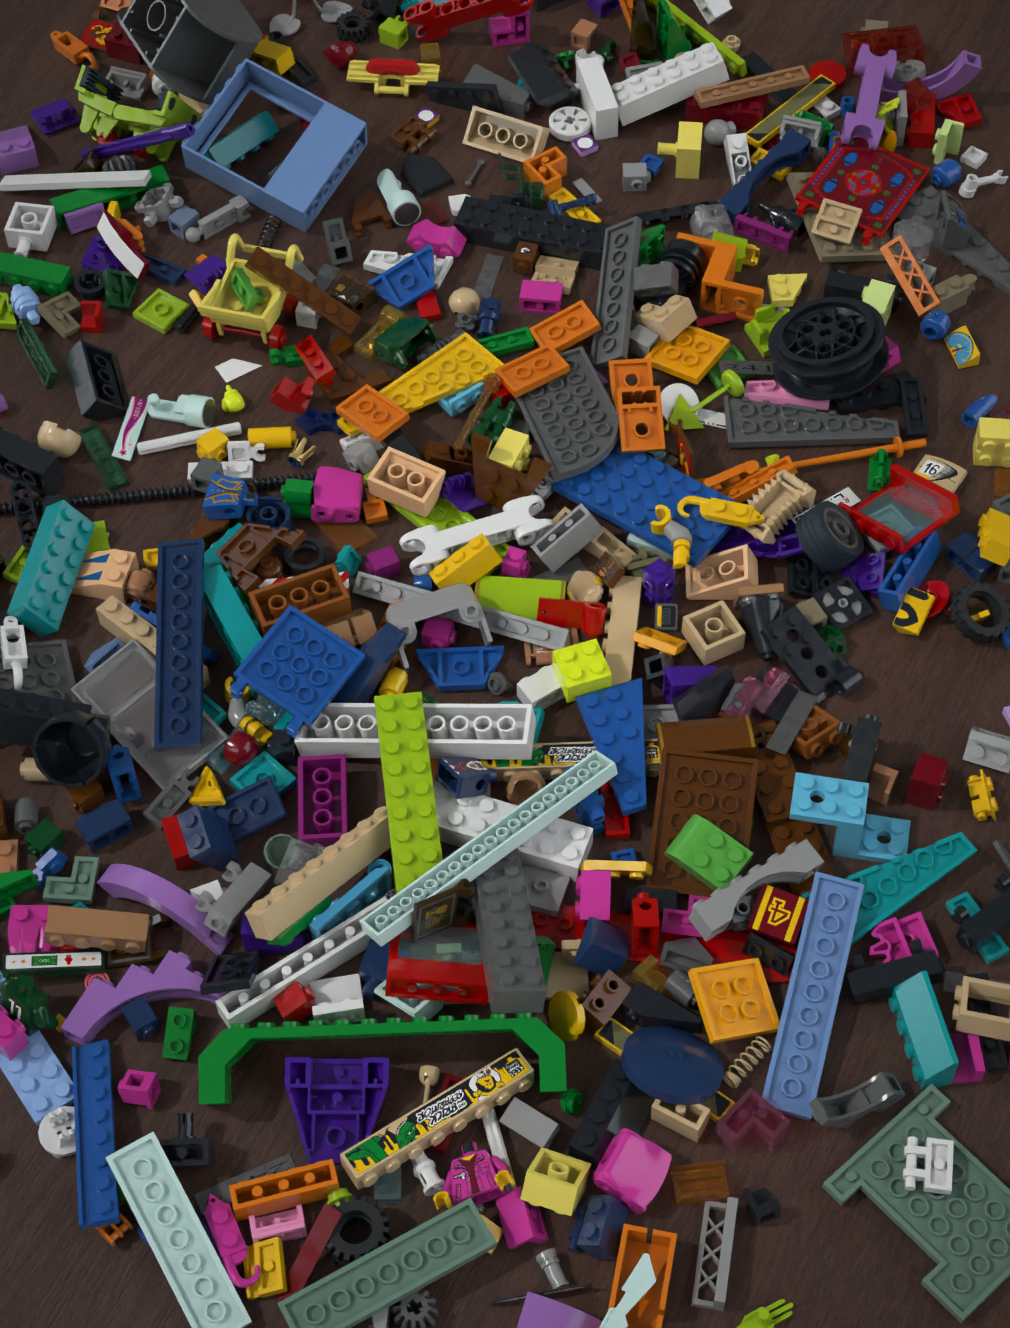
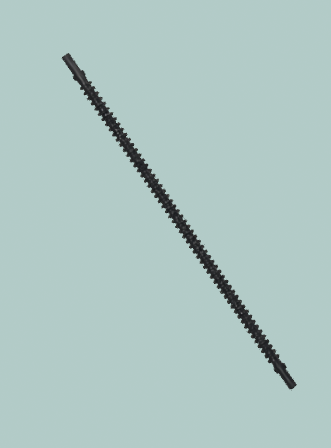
[0,469,365,515]

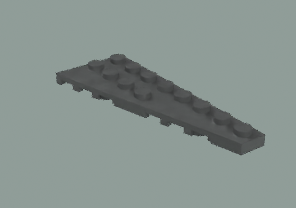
[896,185,1010,296]
[723,394,900,448]

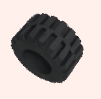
[325,1196,391,1268]

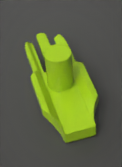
[736,1299,793,1328]

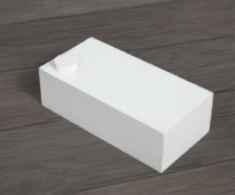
[574,56,619,141]

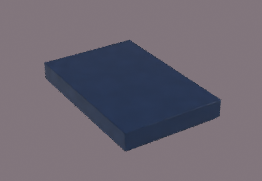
[207,775,289,844]

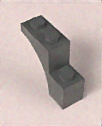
[809,1072,906,1128]

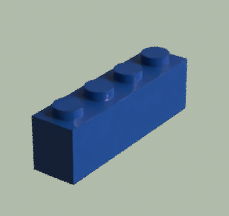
[877,527,942,612]

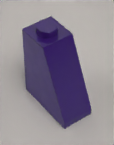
[662,665,717,704]
[240,912,310,955]

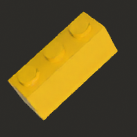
[978,508,1010,567]
[429,533,503,589]

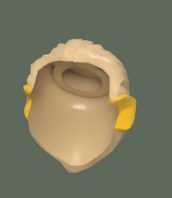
[566,570,604,603]

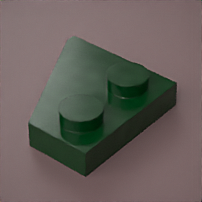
[103,268,141,311]

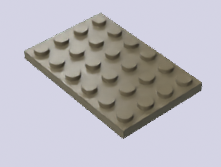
[786,172,897,262]

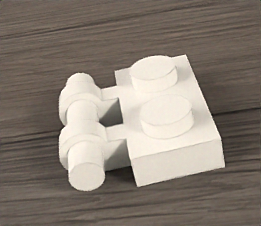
[903,1136,954,1195]

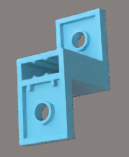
[789,772,911,863]

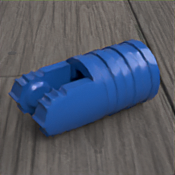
[961,394,997,428]

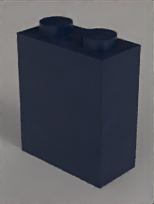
[177,805,240,871]

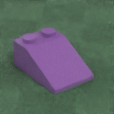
[0,125,39,175]

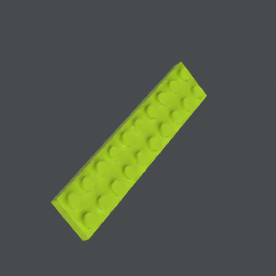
[374,692,443,894]

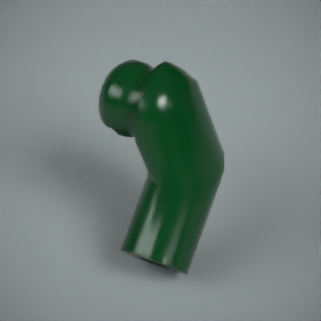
[599,40,616,63]

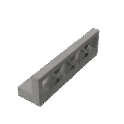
[691,1197,738,1311]

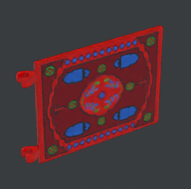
[795,137,931,246]

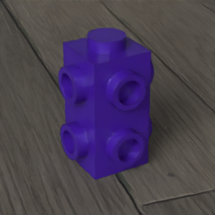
[642,558,675,608]

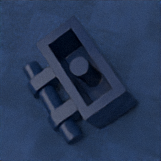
[568,1195,629,1259]

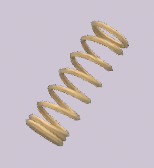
[723,1036,771,1088]

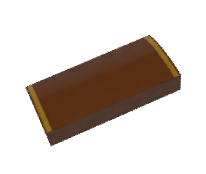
[655,715,756,764]

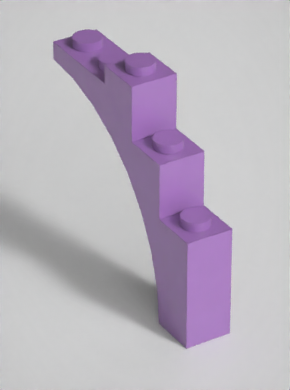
[61,950,229,1046]

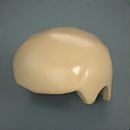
[449,287,480,315]

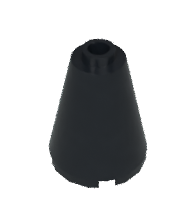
[739,596,785,662]

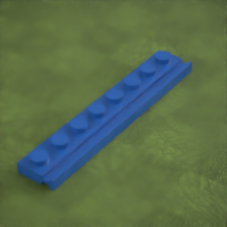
[72,1039,120,1230]

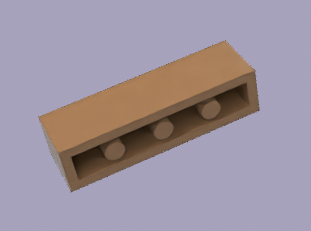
[45,905,149,953]

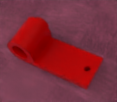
[536,597,607,638]

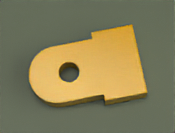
[971,609,990,623]

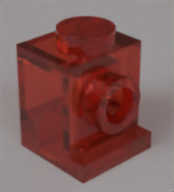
[903,77,932,112]

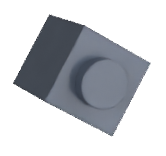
[168,204,200,241]

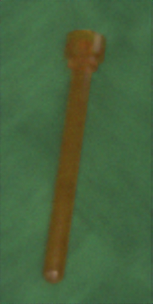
[453,373,502,451]

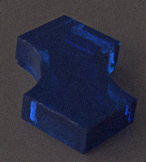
[295,408,344,436]

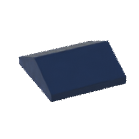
[573,917,628,975]

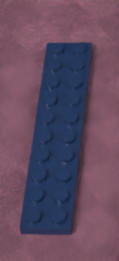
[154,538,204,752]

